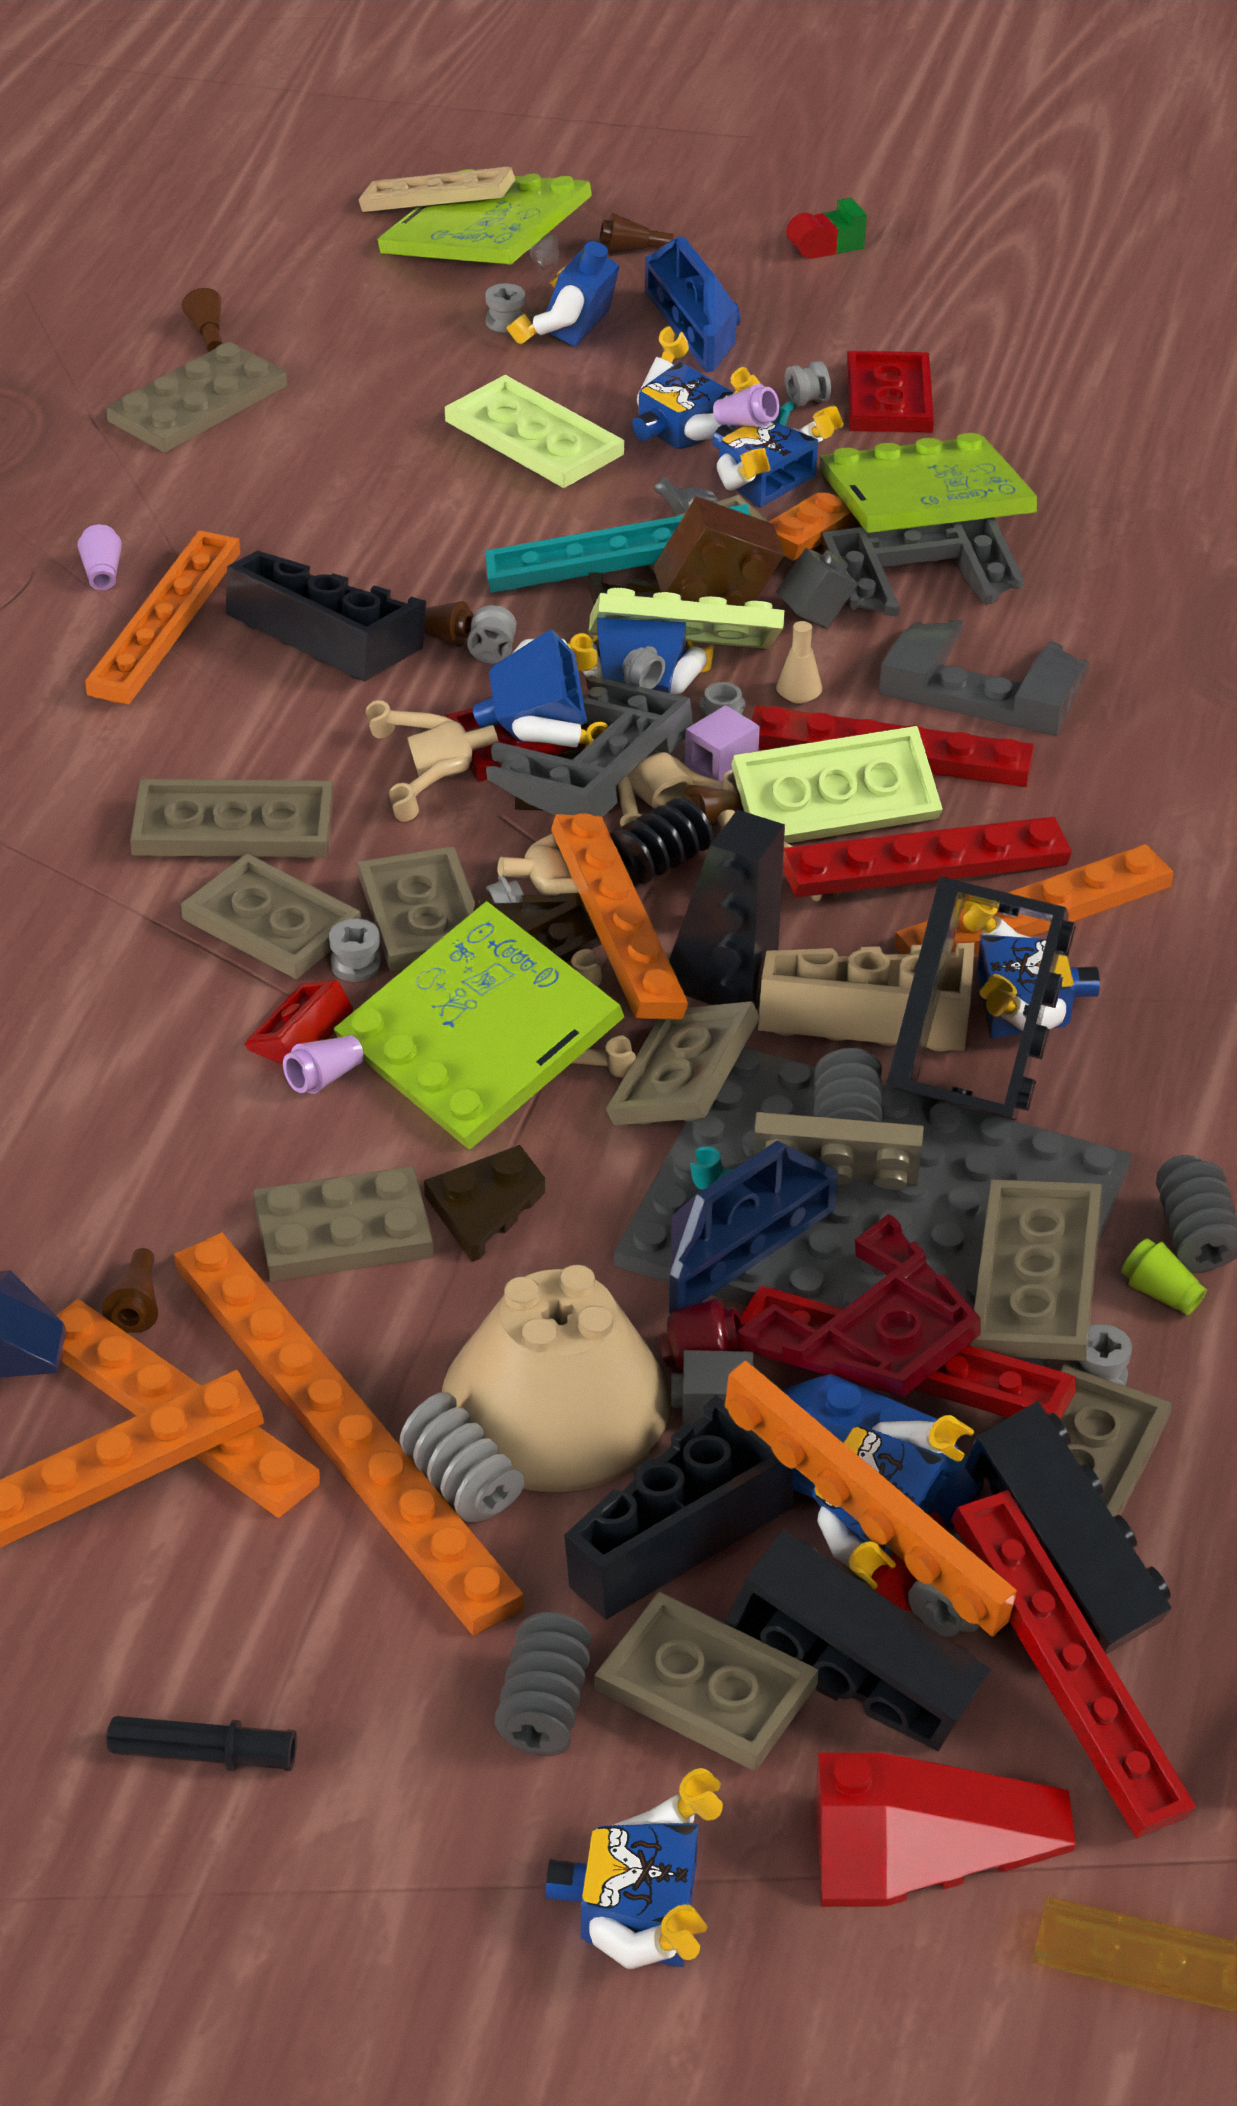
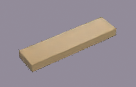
[359,167,515,212]

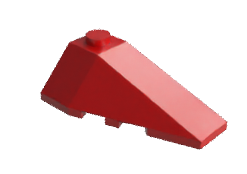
[815,1752,1076,1907]

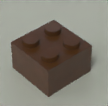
[653,496,784,606]

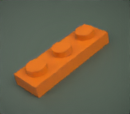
[769,492,854,561]

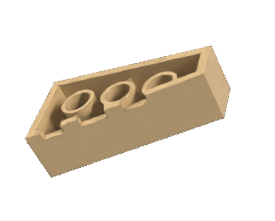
[758,943,975,1051]

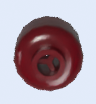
[659,1300,746,1374]

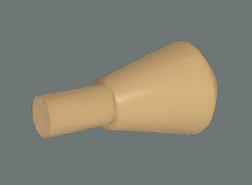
[776,621,822,703]

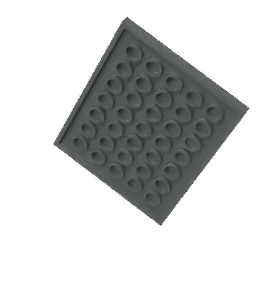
[614,1047,1132,1367]

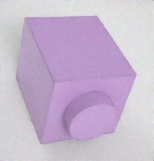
[685,705,760,782]

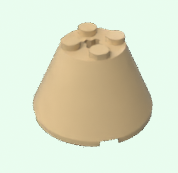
[442,1265,671,1492]

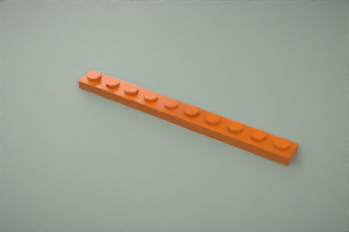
[174,1232,524,1636]

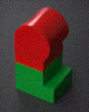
[786,198,867,258]

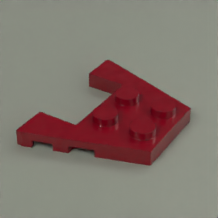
[737,1214,981,1397]

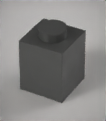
[776,548,858,628]
[671,1350,753,1426]

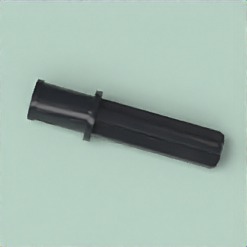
[106,1716,297,1771]

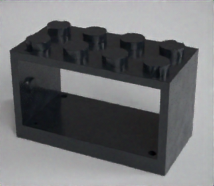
[886,876,1076,1119]

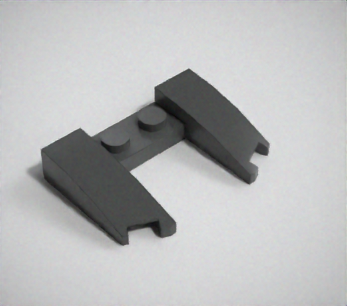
[820,518,1024,616]
[879,620,1089,736]
[486,676,693,817]

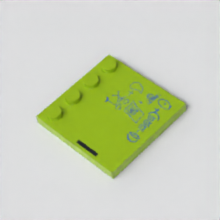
[377,169,592,265]
[820,433,1037,533]
[334,901,625,1150]

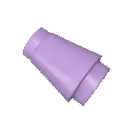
[713,384,779,427]
[77,524,122,590]
[283,1035,364,1094]

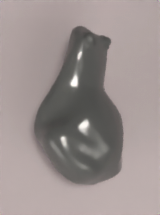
[653,476,718,515]

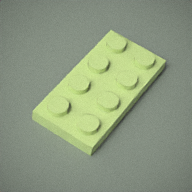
[445,375,624,488]
[589,588,785,649]
[731,726,943,843]

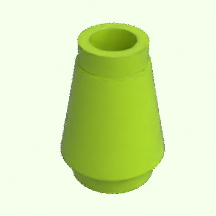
[1121,1238,1207,1316]

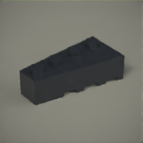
[226,550,426,682]
[669,809,785,1010]
[564,1395,794,1620]
[965,1401,1172,1654]
[724,1529,991,1751]

